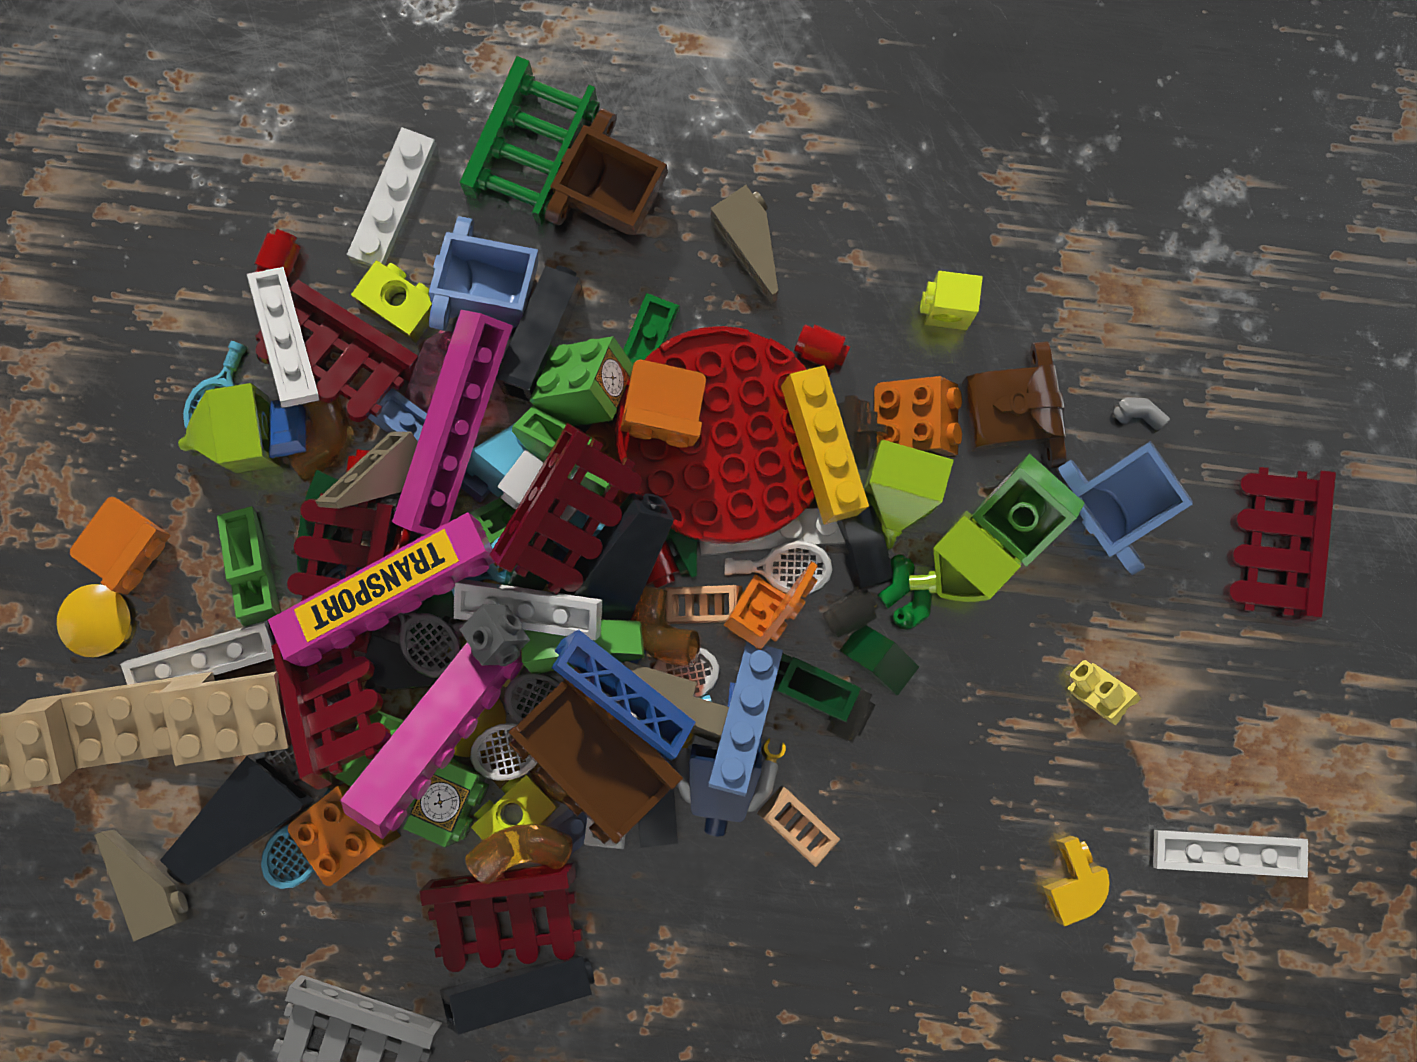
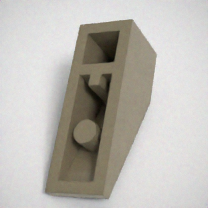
[711,185,779,304]
[315,431,418,509]
[94,830,188,942]

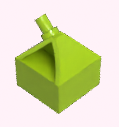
[178,383,279,473]
[864,439,954,549]
[909,510,1021,602]

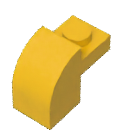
[1043,836,1110,926]

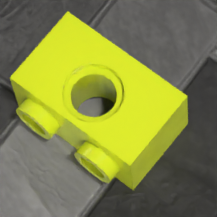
[351,260,432,343]
[920,271,983,330]
[471,774,560,861]

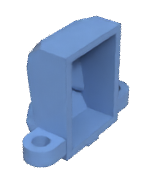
[429,216,538,331]
[1058,441,1193,576]

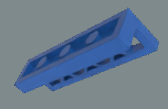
[552,629,696,761]

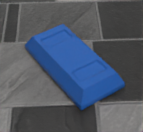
[269,400,306,458]

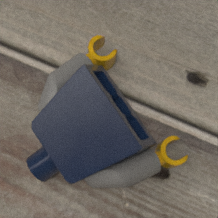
[673,733,786,837]

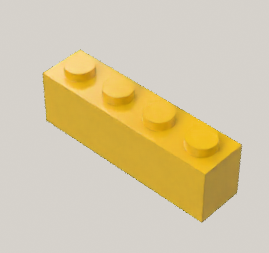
[781,365,869,524]

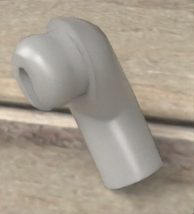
[1114,397,1170,432]

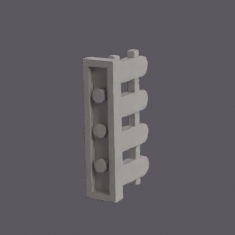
[272,975,442,1062]

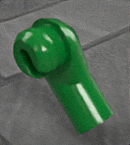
[877,554,915,609]
[893,590,932,630]

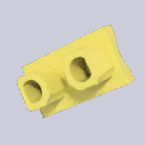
[1067,660,1141,725]

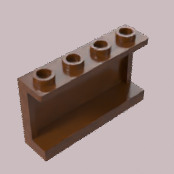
[508,667,683,845]

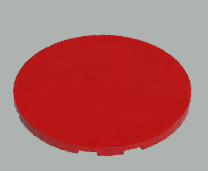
[615,326,815,544]

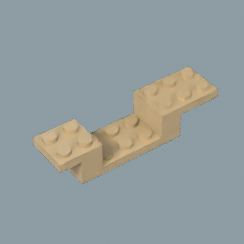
[0,672,291,793]

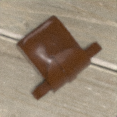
[545,108,668,235]
[962,341,1067,469]

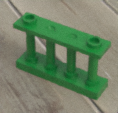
[459,56,600,226]

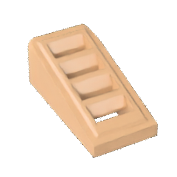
[665,585,743,624]
[757,786,840,867]

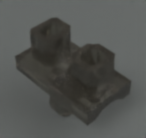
[837,395,888,467]

